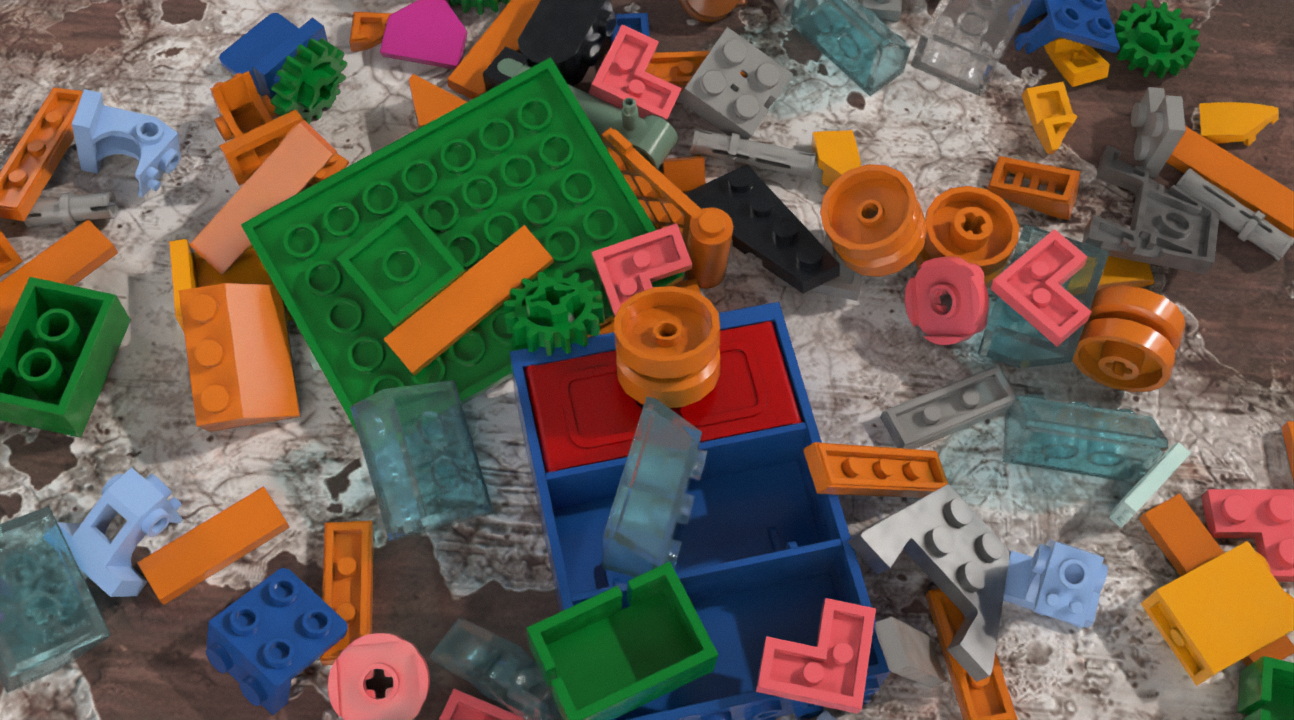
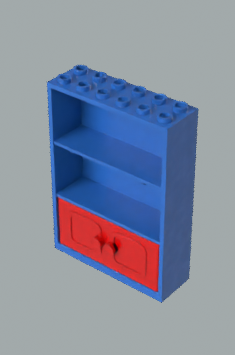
[510,302,891,720]

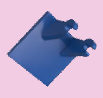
[1007,0,1120,54]

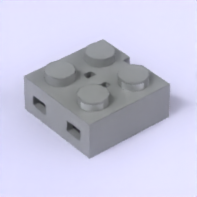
[677,27,793,140]

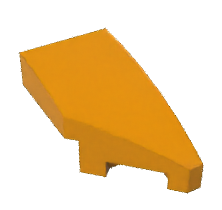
[1021,82,1078,155]
[1199,102,1279,147]
[811,130,861,187]

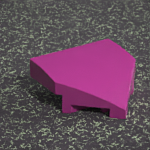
[380,0,468,69]

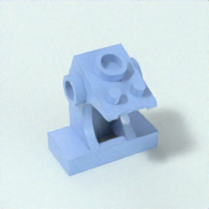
[72,89,181,197]
[44,467,183,597]
[1003,539,1108,628]

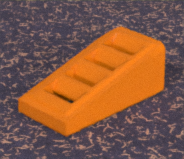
[987,156,1081,220]

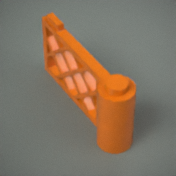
[601,127,734,289]

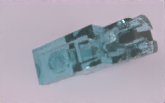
[430,617,563,720]

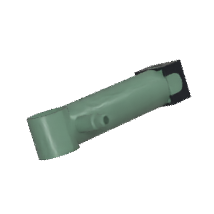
[483,46,678,169]

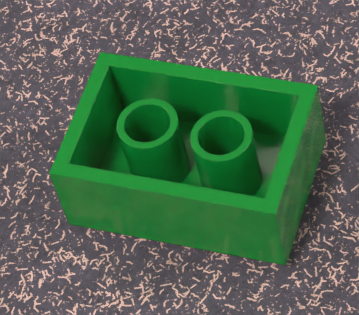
[0,277,131,438]

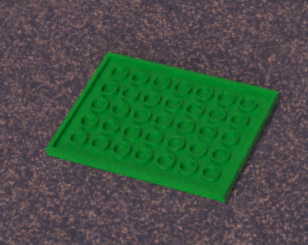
[241,57,684,456]

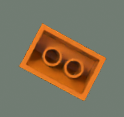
[179,283,301,432]

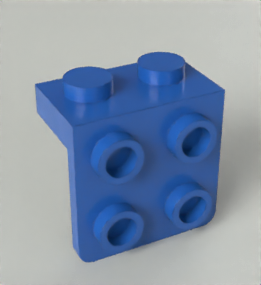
[219,13,328,100]
[206,568,348,716]

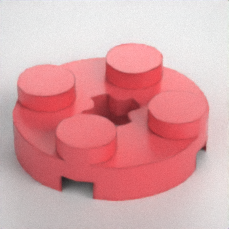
[905,256,989,345]
[328,633,430,720]

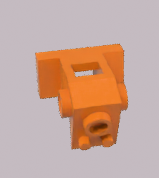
[210,71,303,186]

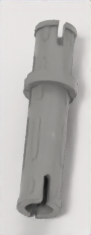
[690,128,816,179]
[1175,168,1294,261]

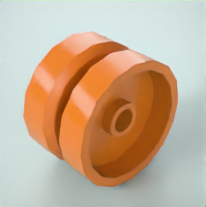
[820,164,927,277]
[915,186,1019,294]
[1071,285,1185,392]
[614,286,720,408]

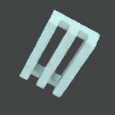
[1109,442,1191,528]

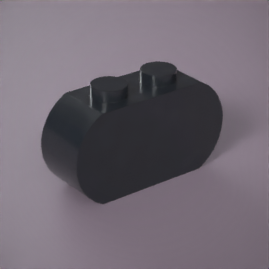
[518,0,616,86]

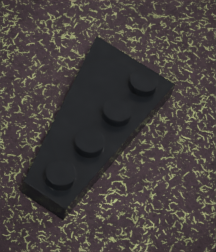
[684,164,840,294]

